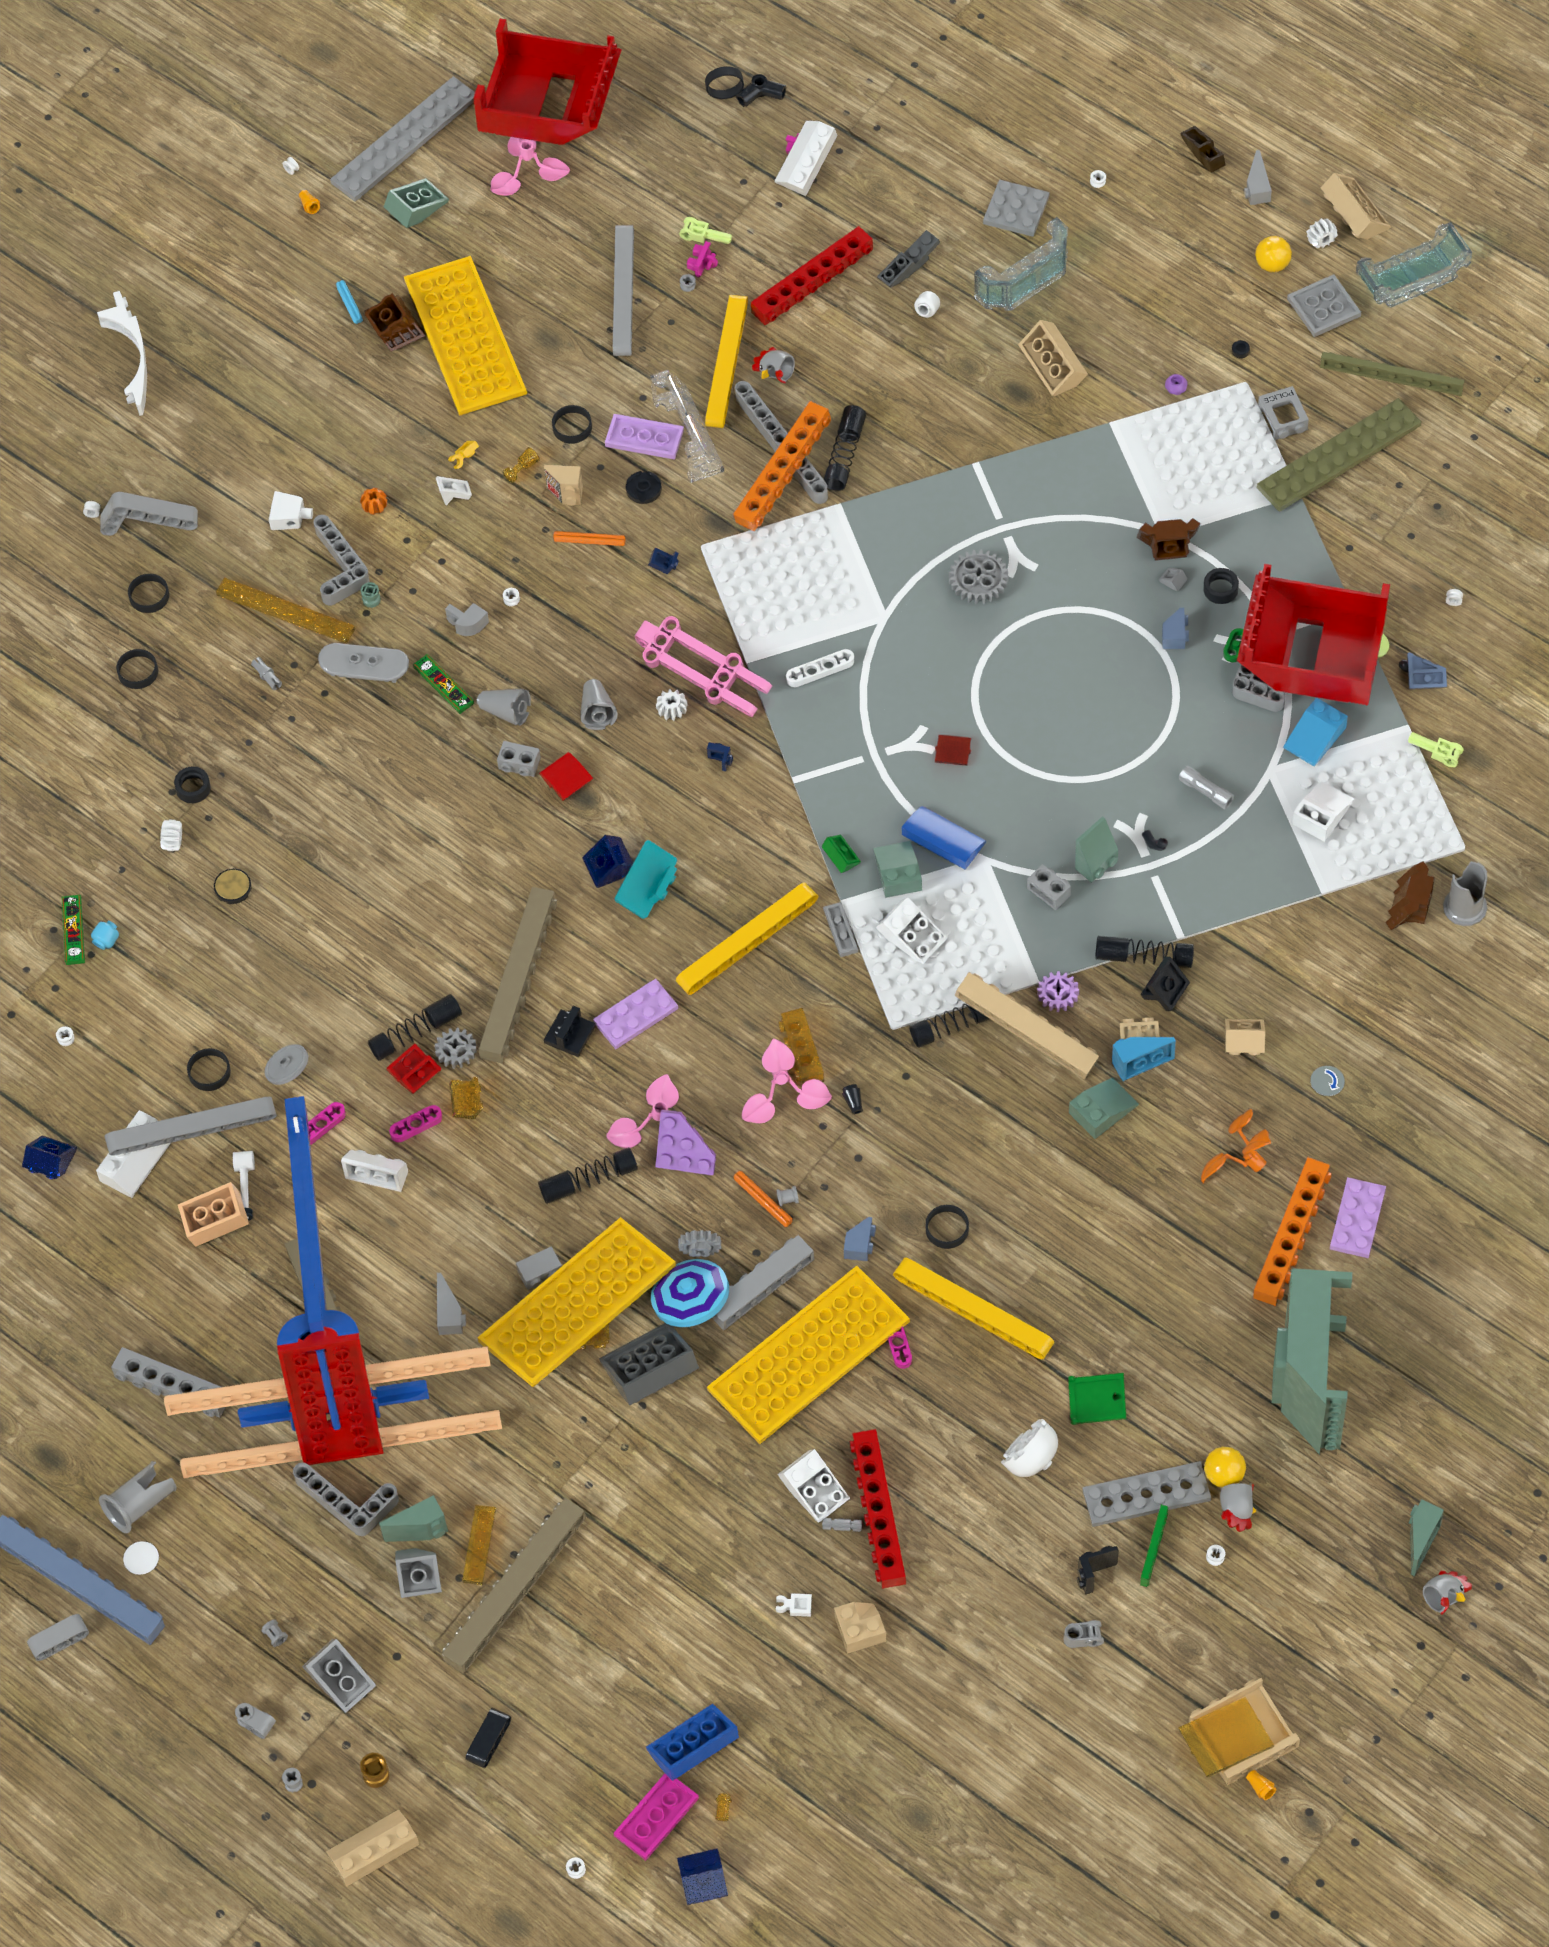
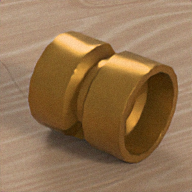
[360,1752,390,1788]

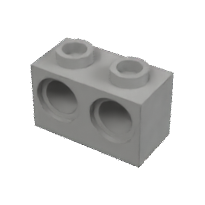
[497,741,541,777]
[1027,864,1071,910]

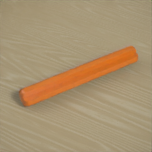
[553,531,626,546]
[734,1171,793,1227]

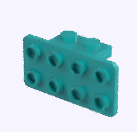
[614,840,677,919]

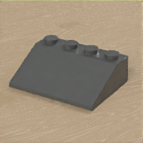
[599,1323,699,1406]

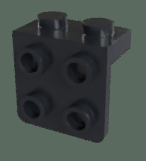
[1077,1546,1119,1595]

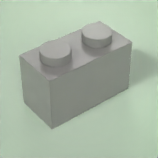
[516,1246,562,1290]

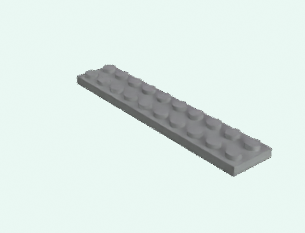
[330,76,475,202]

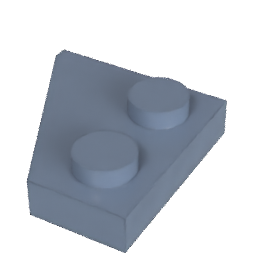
[1407,653,1447,689]

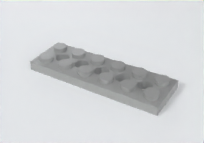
[1082,1461,1211,1527]

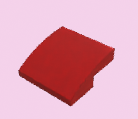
[539,752,593,801]
[386,1043,442,1094]

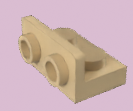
[1119,1017,1159,1039]

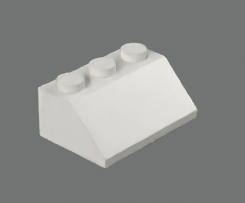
[341,1150,408,1192]

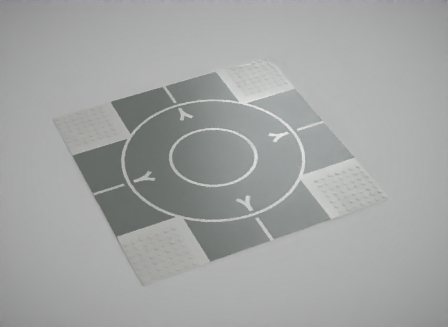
[701,382,1465,1030]

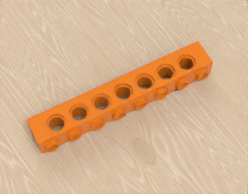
[733,401,831,531]
[1253,1157,1332,1306]

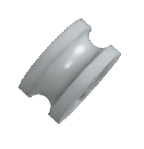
[680,274,696,292]

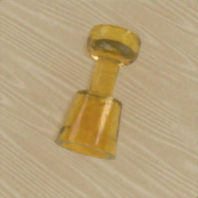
[502,447,540,483]

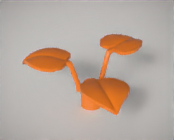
[1201,1108,1271,1184]

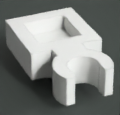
[776,1594,812,1617]

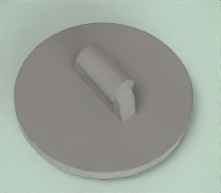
[265,1044,308,1085]

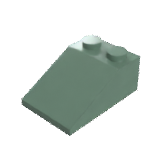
[384,178,449,228]
[1075,816,1118,883]
[873,841,922,898]
[1069,1077,1139,1139]
[379,1495,448,1542]
[1409,1500,1444,1576]

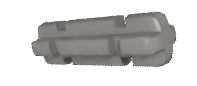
[822,1518,862,1532]

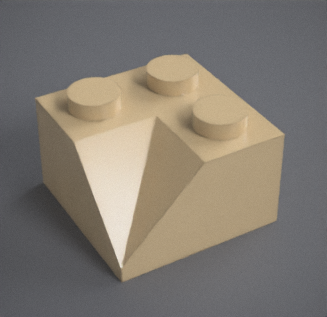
[834,1602,886,1654]

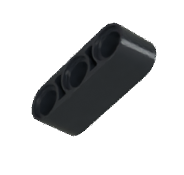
[465,1708,511,1769]

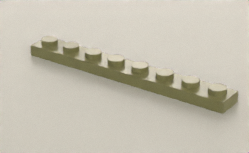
[1320,352,1464,396]

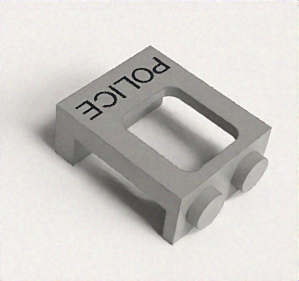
[1258,386,1309,440]

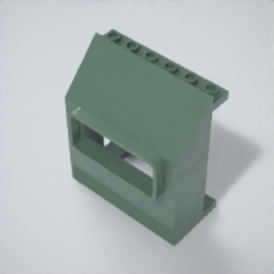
[1272,1268,1353,1455]

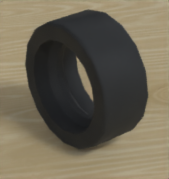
[1203,568,1239,604]
[174,766,211,804]

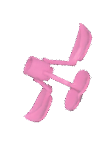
[490,137,570,196]
[742,1038,832,1123]
[606,1074,679,1148]

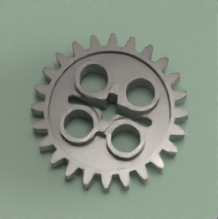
[949,549,1009,604]

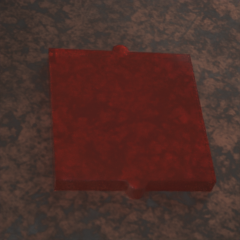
[935,735,971,766]

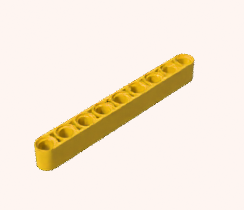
[705,295,748,428]
[676,882,819,995]
[893,1258,1055,1359]

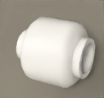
[914,291,940,318]

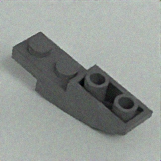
[877,230,940,288]

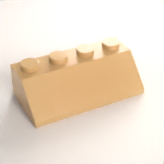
[1321,173,1391,240]
[1018,320,1088,396]
[326,1810,419,1887]

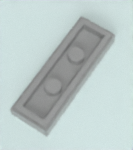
[823,902,858,957]

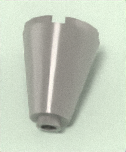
[580,679,618,730]
[477,689,531,725]

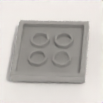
[983,180,1050,237]
[1287,274,1361,337]

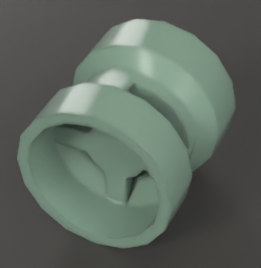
[361,582,381,608]

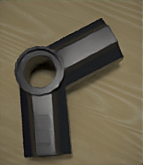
[736,74,787,107]

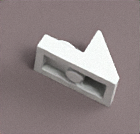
[436,476,472,505]

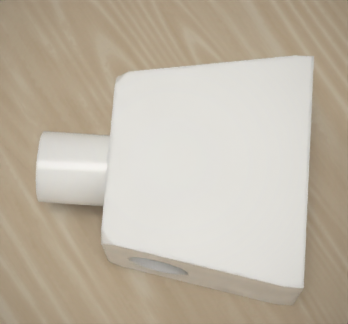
[269,491,313,530]

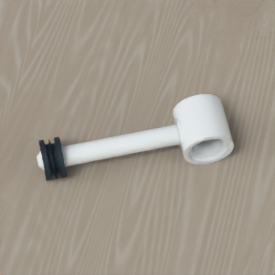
[233,1151,255,1221]

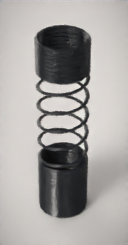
[824,405,866,491]
[1095,935,1194,968]
[368,994,462,1061]
[909,1003,990,1048]
[538,1147,638,1204]

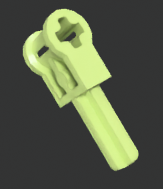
[679,217,732,244]
[1408,732,1464,767]

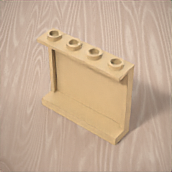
[1189,1678,1300,1786]

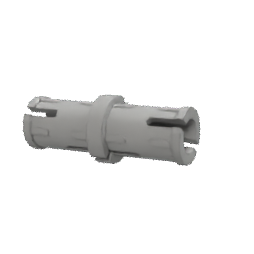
[251,657,282,690]

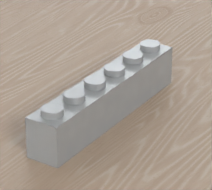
[712,1235,814,1330]

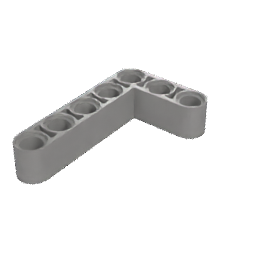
[100,492,198,536]
[314,515,370,606]
[1232,664,1285,712]
[293,1463,399,1536]

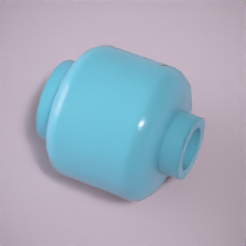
[91,921,119,950]

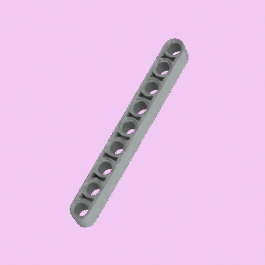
[613,225,634,356]
[735,381,828,504]
[104,1097,277,1156]

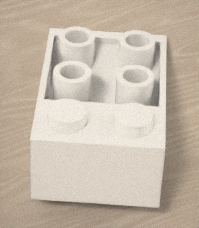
[1292,781,1354,842]
[876,897,947,964]
[777,1449,850,1523]

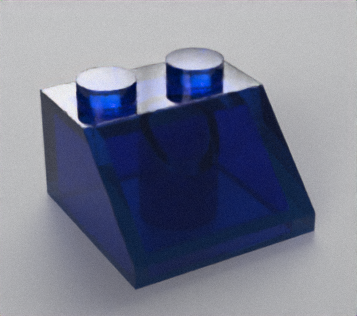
[582,835,633,888]
[22,1135,77,1179]
[677,1848,728,1905]

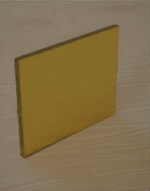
[1178,1697,1274,1778]

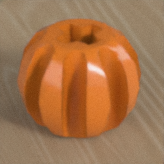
[360,488,387,515]

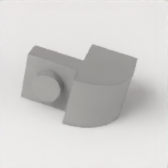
[445,603,489,636]

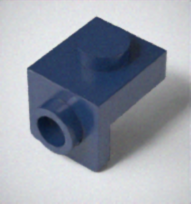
[648,548,679,574]
[707,742,733,771]

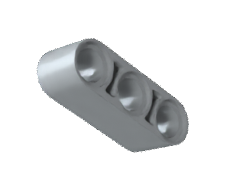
[27,1614,89,1661]

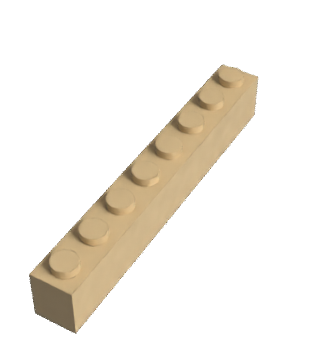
[955,972,1099,1080]

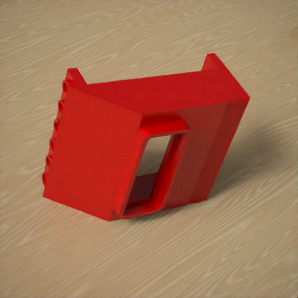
[473,18,622,145]
[1237,564,1390,706]

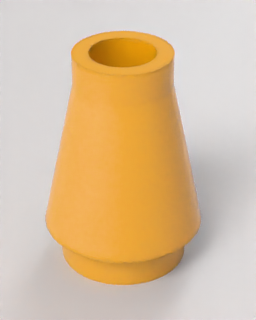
[299,190,320,214]
[1246,1770,1276,1800]

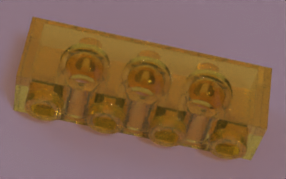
[778,1008,825,1086]

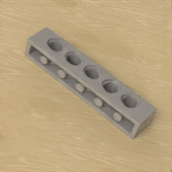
[111,1347,226,1418]

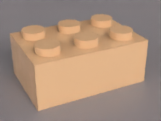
[178,1182,249,1247]

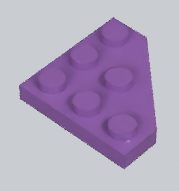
[656,1109,716,1175]

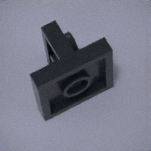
[1140,956,1190,1011]
[544,1005,596,1057]

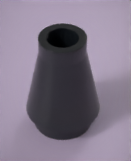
[842,1084,863,1115]

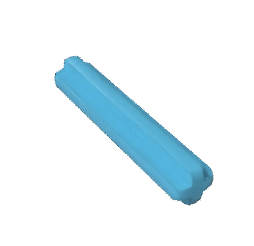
[336,280,363,324]

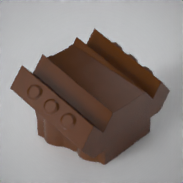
[364,293,425,352]
[1137,518,1201,560]
[1385,861,1435,930]

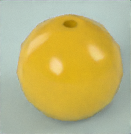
[1255,236,1292,273]
[1204,1446,1246,1487]

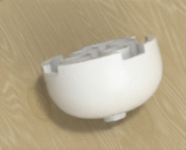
[1001,1419,1058,1477]

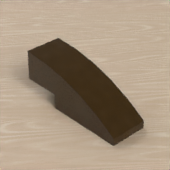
[1180,126,1226,173]

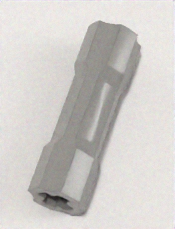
[1179,766,1234,809]

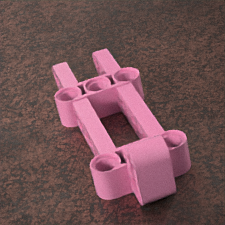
[634,616,772,717]

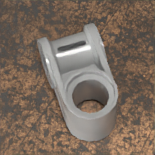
[1063,1620,1104,1648]
[235,1703,276,1739]

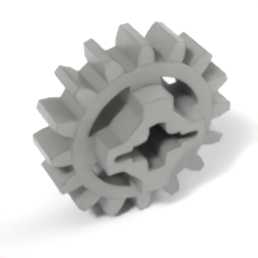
[435,1028,477,1069]
[678,1230,721,1257]

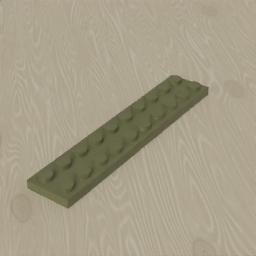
[1256,398,1422,512]

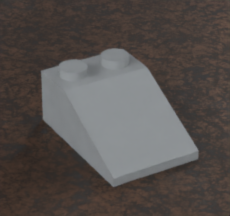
[302,1639,376,1713]

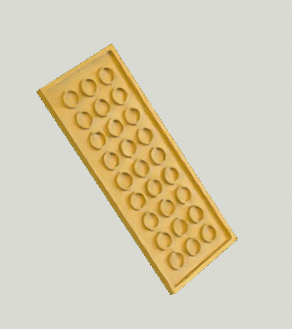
[404,256,527,416]
[477,1217,676,1387]
[707,1266,910,1444]

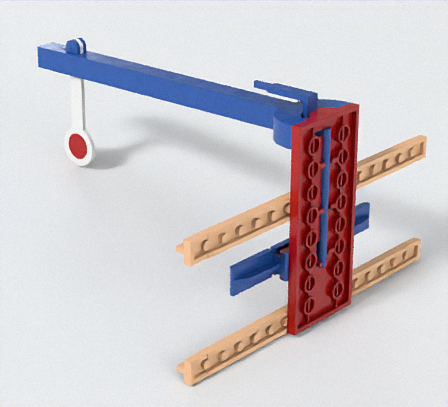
[164,1096,502,1478]

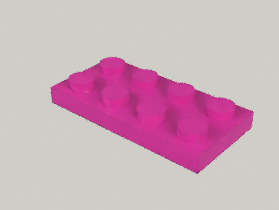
[613,1773,699,1861]

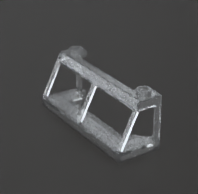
[650,370,724,483]

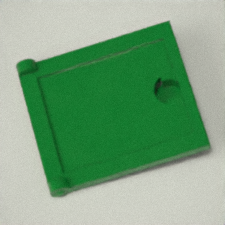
[1068,1373,1127,1425]

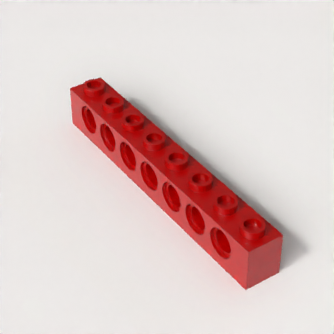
[751,226,873,325]
[849,1429,906,1589]

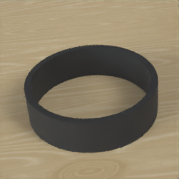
[705,66,744,99]
[552,405,592,444]
[128,574,169,613]
[116,649,158,689]
[187,1048,231,1091]
[925,1205,969,1249]

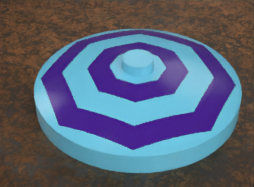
[651,1259,729,1327]

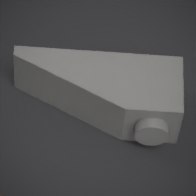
[1244,150,1272,205]
[437,1273,466,1335]

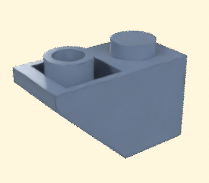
[1162,608,1189,649]
[844,1217,876,1261]

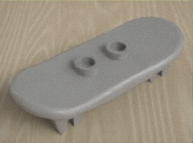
[318,643,409,683]

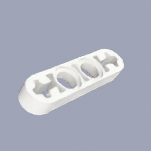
[786,649,854,687]

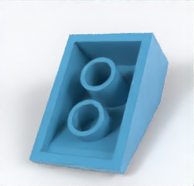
[1283,697,1348,767]
[1112,1037,1176,1081]

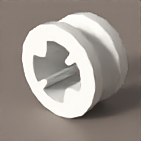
[282,157,299,175]
[1090,170,1106,188]
[83,501,101,518]
[503,588,520,606]
[1446,589,1463,606]
[56,1026,75,1046]
[1206,1545,1225,1566]
[566,1857,586,1879]

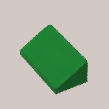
[822,835,861,873]

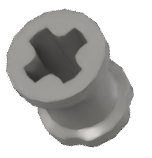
[776,1186,799,1207]
[261,1619,288,1647]
[282,1768,303,1793]

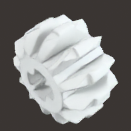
[1306,218,1337,248]
[656,689,688,721]
[160,819,182,851]

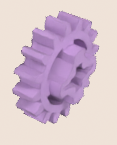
[1037,971,1079,1012]

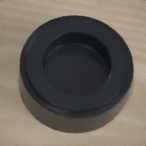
[1232,340,1250,359]

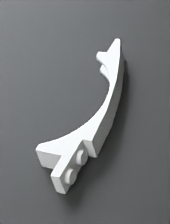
[97,291,147,416]

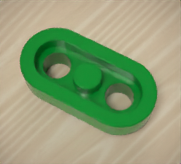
[1223,628,1244,663]

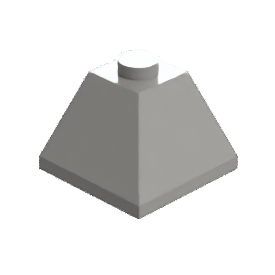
[395,1548,442,1598]

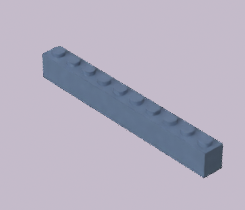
[0,1515,165,1645]

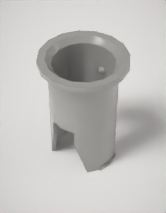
[1443,861,1487,926]
[99,1461,177,1533]

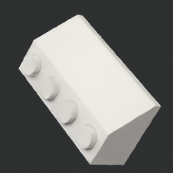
[774,121,837,196]
[96,1110,170,1198]

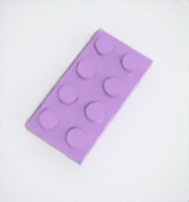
[605,414,684,460]
[593,979,678,1050]
[1330,1177,1386,1258]

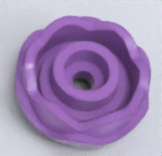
[1165,374,1188,395]

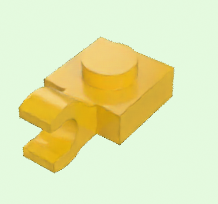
[448,441,479,469]

